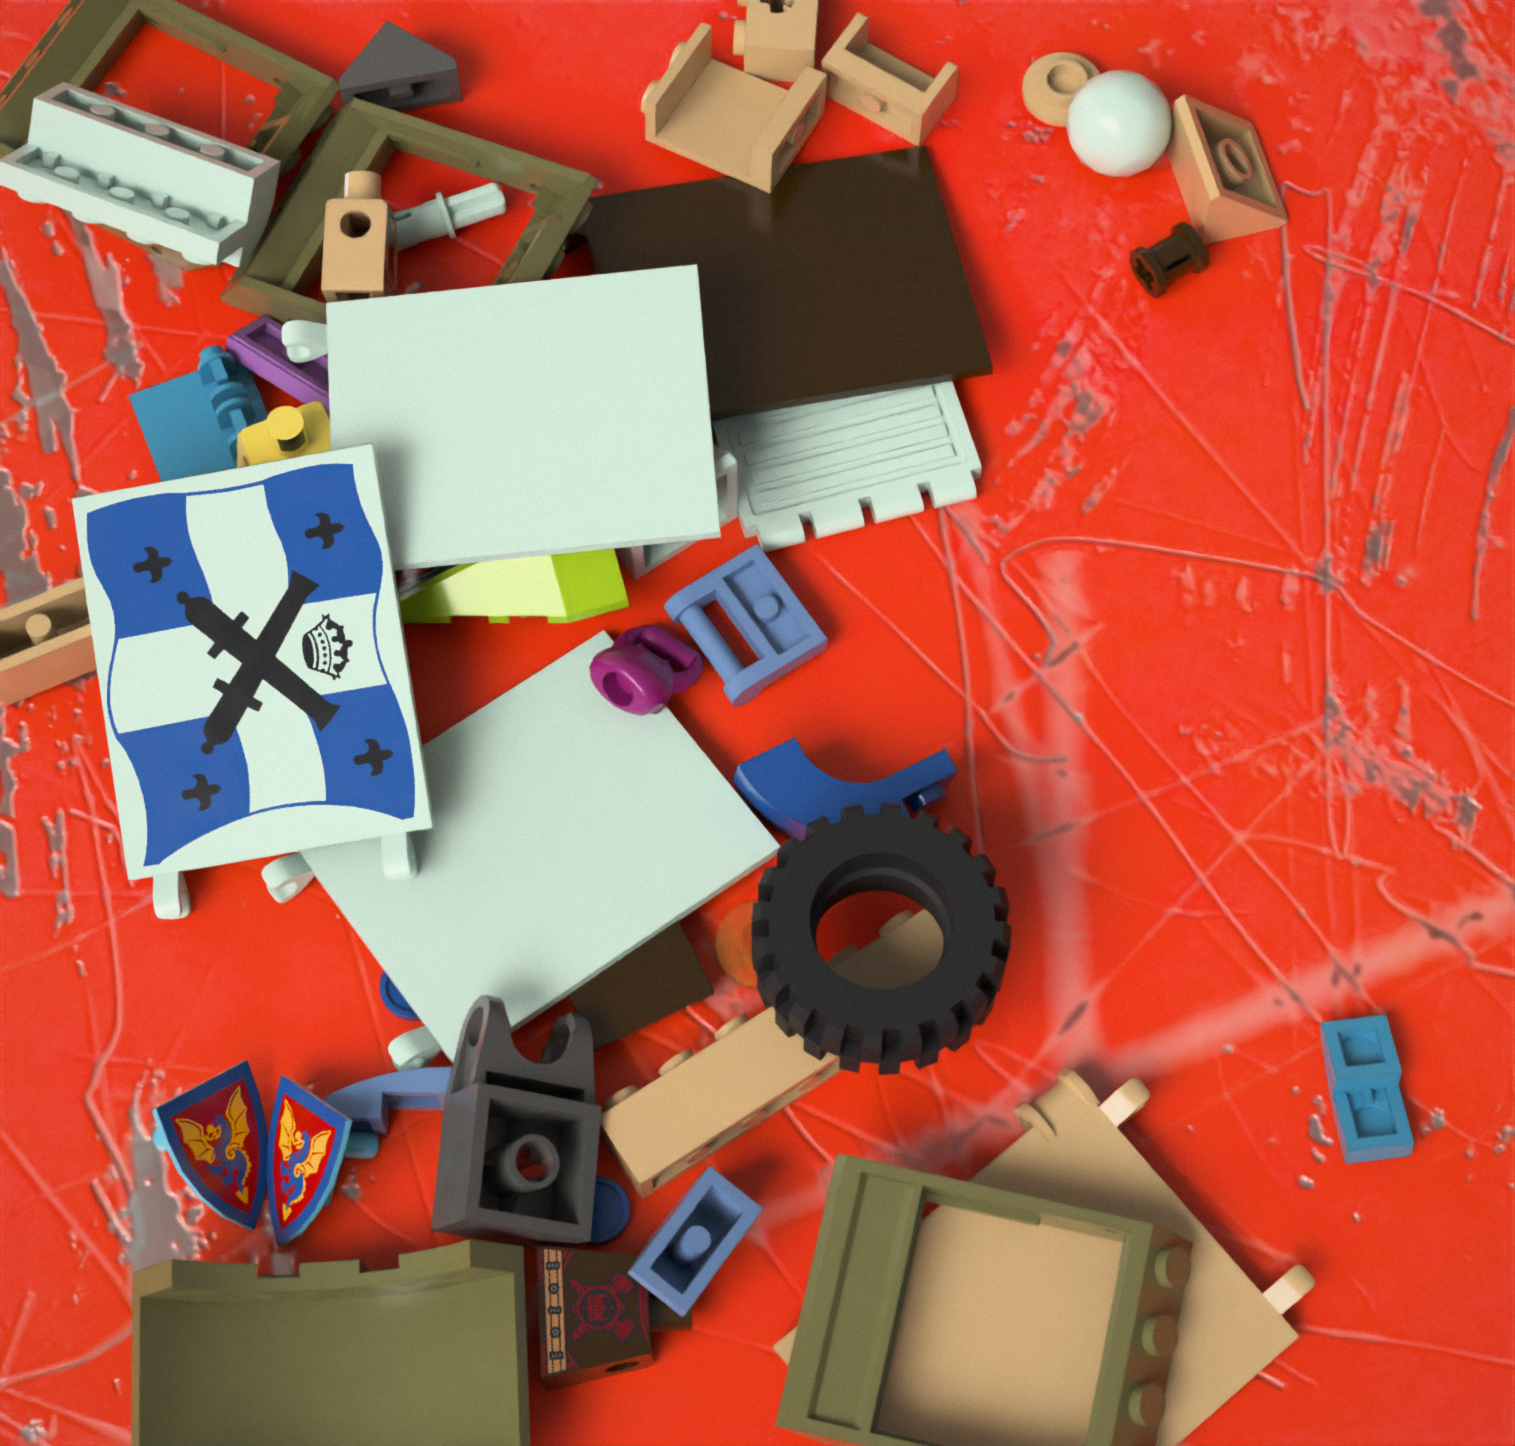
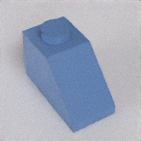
[628,1166,763,1317]

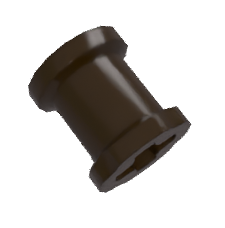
[1129,222,1209,298]

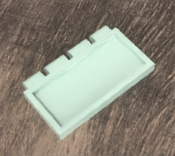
[712,381,982,553]

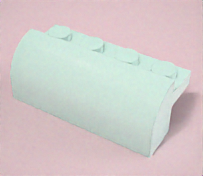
[0,82,281,268]

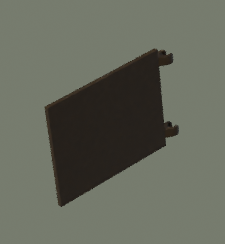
[560,145,993,420]

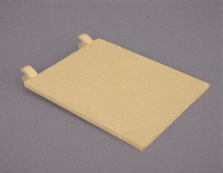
[773,1078,1315,1446]

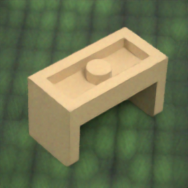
[821,12,959,146]

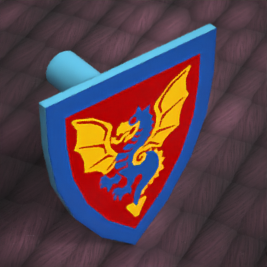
[152,1060,268,1230]
[266,1075,378,1246]

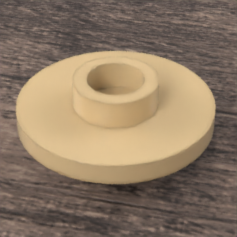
[1022,52,1100,127]

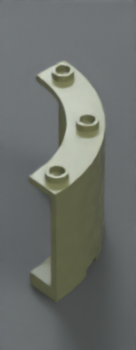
[131,1239,531,1446]

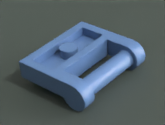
[664,543,828,707]

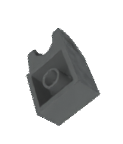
[431,995,602,1249]

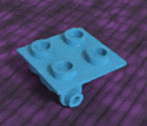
[128,345,268,482]

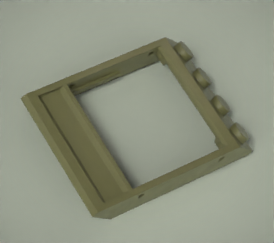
[0,0,340,272]
[219,98,598,325]
[775,1154,1193,1446]

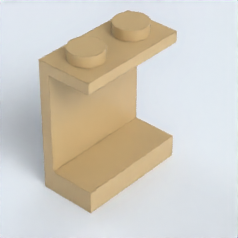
[640,22,827,193]

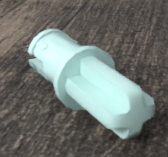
[393,182,507,252]

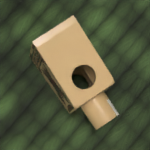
[321,171,397,303]

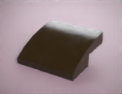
[568,920,714,1052]

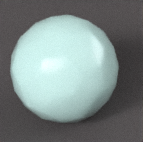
[1066,70,1173,177]

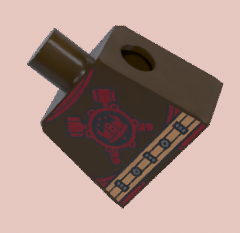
[536,1246,693,1390]

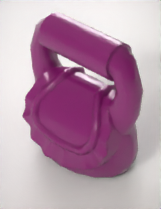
[589,624,704,716]

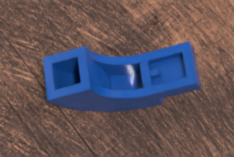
[732,737,957,842]

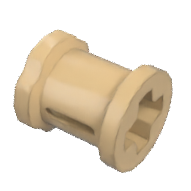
[1013,1067,1101,1143]

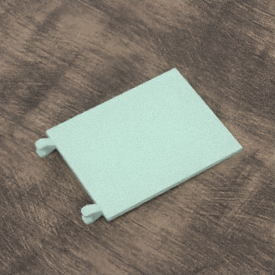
[282,264,721,571]
[261,630,781,1071]

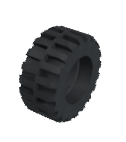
[751,803,1012,1075]

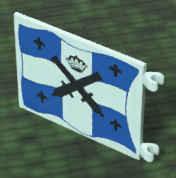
[72,443,435,920]

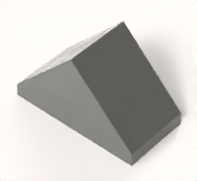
[339,20,462,112]

